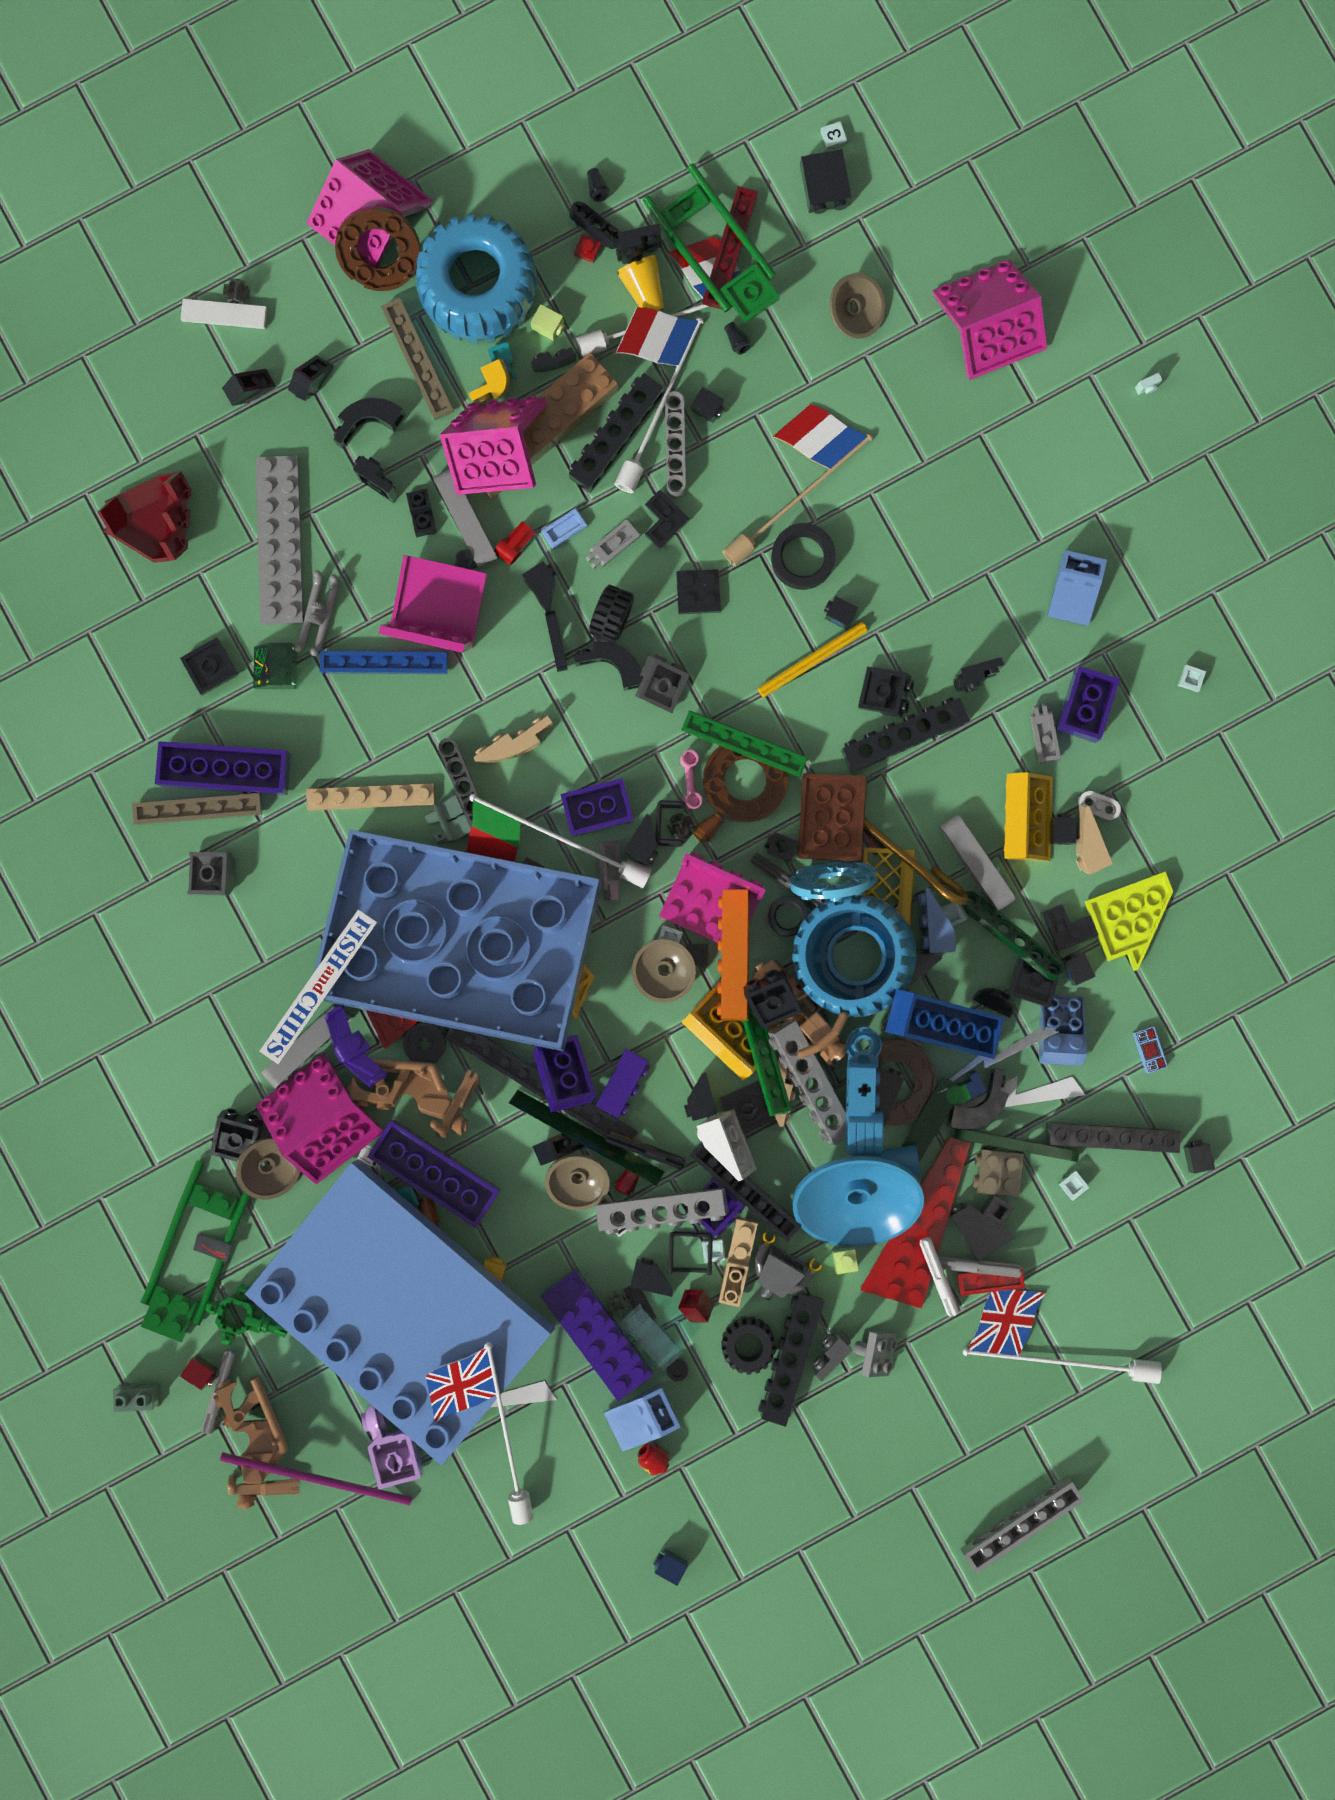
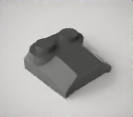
[187,852,235,896]

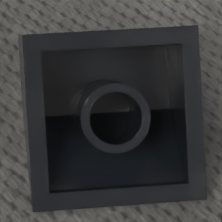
[624,814,659,866]

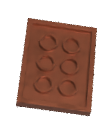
[798,773,867,862]

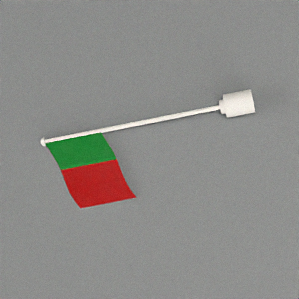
[467,794,652,888]

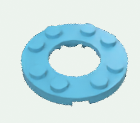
[790,861,877,902]

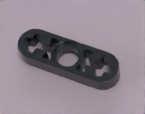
[569,201,620,249]
[545,610,568,672]

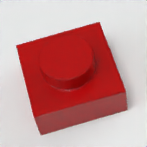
[574,234,602,263]

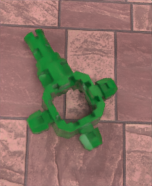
[206,1284,288,1345]

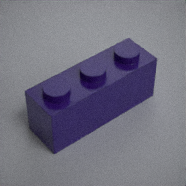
[595,1048,650,1118]

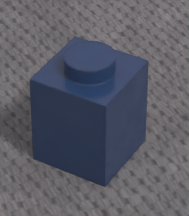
[653,1549,688,1586]

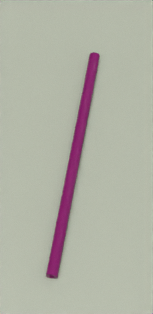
[220,1452,412,1505]

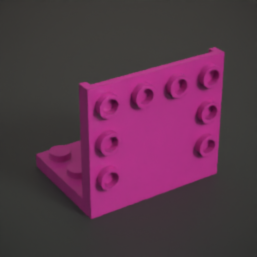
[307,149,433,267]
[932,259,1047,380]
[440,396,547,495]
[379,555,488,653]
[659,852,766,943]
[256,1053,383,1184]

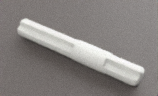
[920,1237,959,1317]

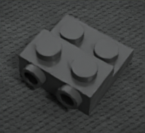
[635,654,689,713]
[813,1330,852,1382]

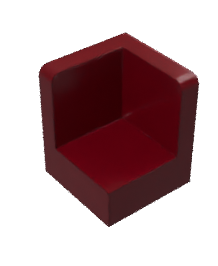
[678,1290,714,1323]

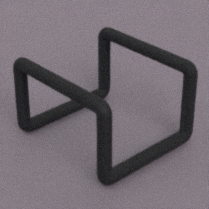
[656,800,685,847]
[668,1232,713,1276]

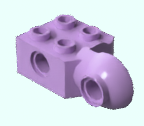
[361,1404,423,1489]

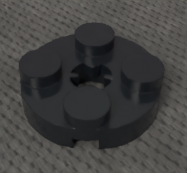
[403,1023,446,1063]

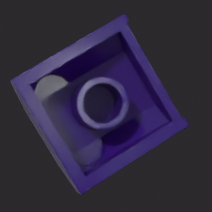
[684,1177,745,1238]

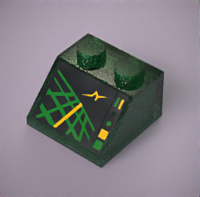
[253,643,297,689]

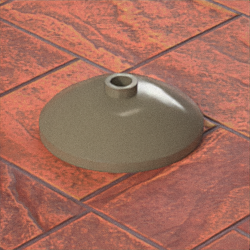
[829,273,885,339]
[632,939,696,1003]
[236,1138,300,1200]
[545,1154,610,1210]

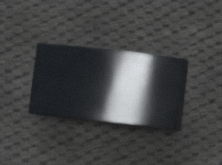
[531,347,576,372]
[406,489,437,538]

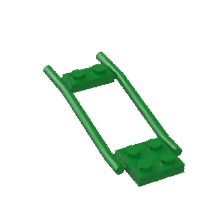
[643,163,780,324]
[140,1160,251,1342]

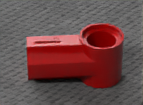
[494,521,536,565]

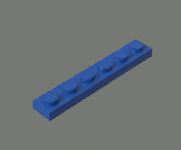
[320,651,448,674]

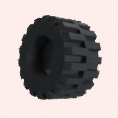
[589,584,634,644]
[721,1316,776,1375]

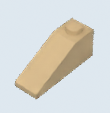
[1076,804,1113,875]

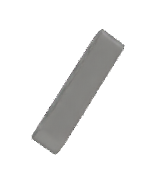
[665,391,686,499]
[432,469,497,568]
[939,814,1016,911]
[261,1004,353,1089]

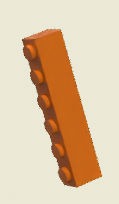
[717,890,750,1021]

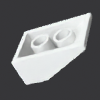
[696,1109,757,1181]

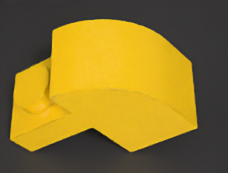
[469,359,510,403]

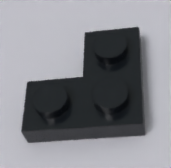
[645,490,690,550]
[1041,904,1098,952]

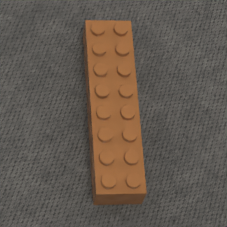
[485,353,618,500]

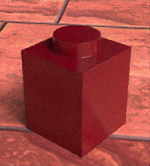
[180,1355,218,1391]

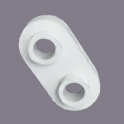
[1078,791,1121,821]

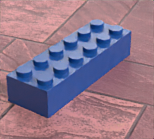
[885,989,1005,1059]

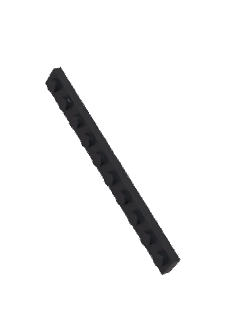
[445,1028,638,1139]

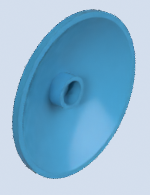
[792,1145,924,1247]

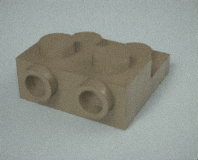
[973,1149,1024,1197]

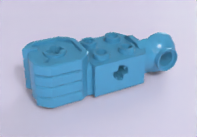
[845,1027,884,1155]

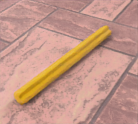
[758,622,868,698]

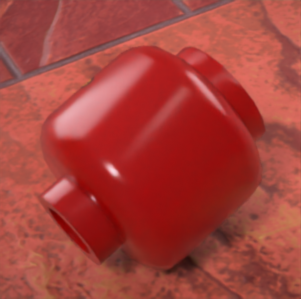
[637,1442,670,1476]

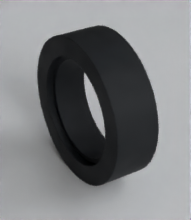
[771,523,836,590]

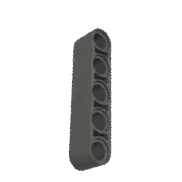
[438,738,480,827]

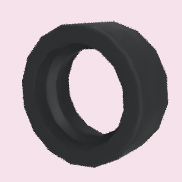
[768,896,809,937]

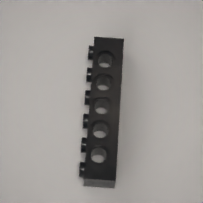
[568,373,664,493]
[841,697,970,774]
[1045,1122,1181,1153]
[690,1141,801,1242]
[758,1291,824,1427]

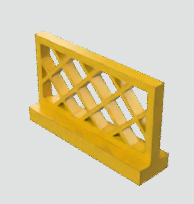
[858,847,916,933]

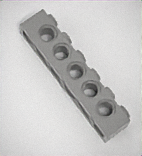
[768,1019,846,1145]
[595,1187,729,1234]
[961,1476,1085,1574]

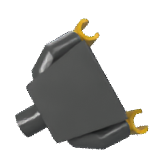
[755,1231,822,1300]

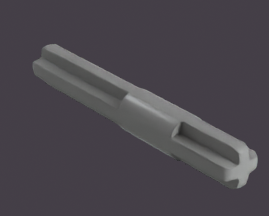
[938,1256,1021,1278]
[201,1350,236,1435]

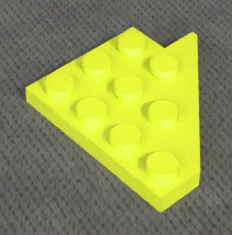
[1084,871,1173,971]

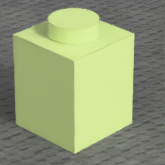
[530,304,565,341]
[832,1247,859,1274]

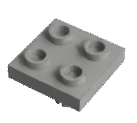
[853,1331,897,1377]

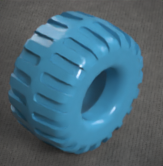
[416,213,537,344]
[792,894,916,1017]

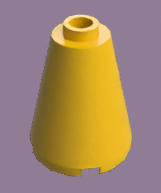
[617,255,665,312]

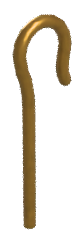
[864,819,968,905]

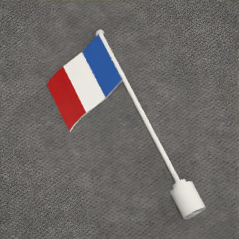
[576,237,742,358]
[614,307,704,494]

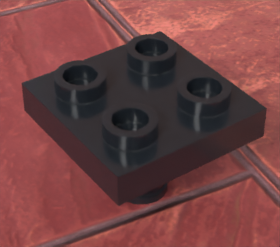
[719,1080,776,1134]

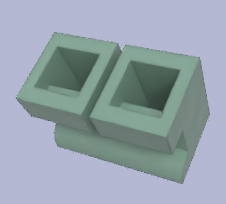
[424,795,471,844]
[113,1383,160,1412]

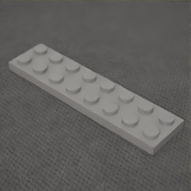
[255,456,304,625]

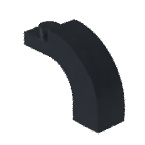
[333,398,406,449]
[574,642,643,691]
[948,1068,1009,1129]

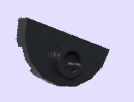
[972,988,1014,1018]

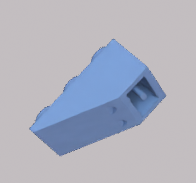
[1047,550,1107,626]
[917,888,956,954]
[1039,995,1087,1066]
[604,1383,681,1452]

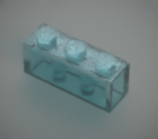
[620,1302,682,1371]

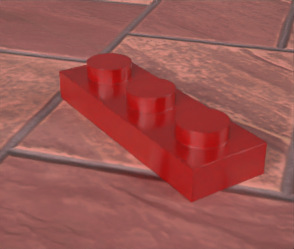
[957,1266,1025,1296]

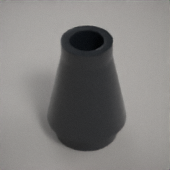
[587,168,610,202]
[724,322,752,355]

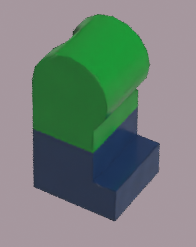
[946,1070,986,1105]

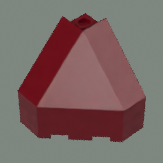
[97,471,192,563]

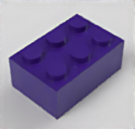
[1056,666,1120,743]
[560,778,634,838]
[533,1035,596,1113]

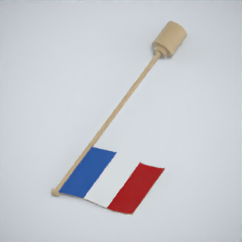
[722,404,873,567]

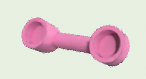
[680,750,702,809]

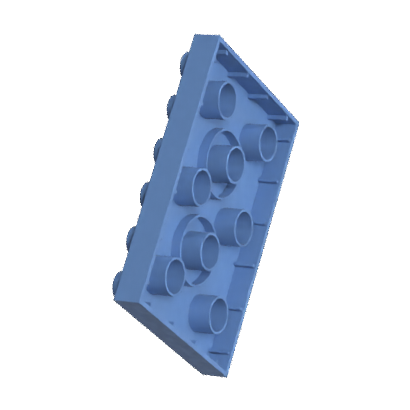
[314,830,602,1051]
[245,1159,555,1466]

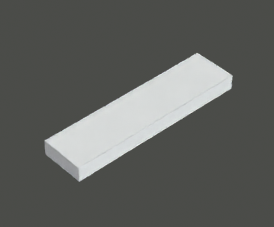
[181,299,267,329]

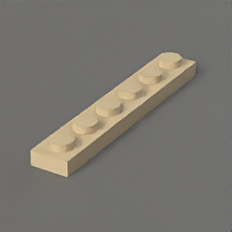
[306,783,435,811]

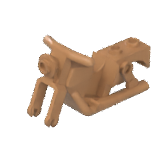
[752,960,848,1070]
[347,1058,480,1138]
[213,1375,300,1510]

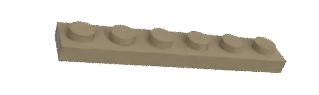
[381,297,454,420]
[132,793,263,825]

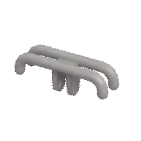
[294,570,339,656]

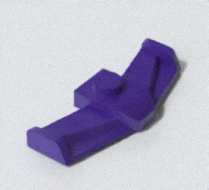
[325,1005,388,1087]

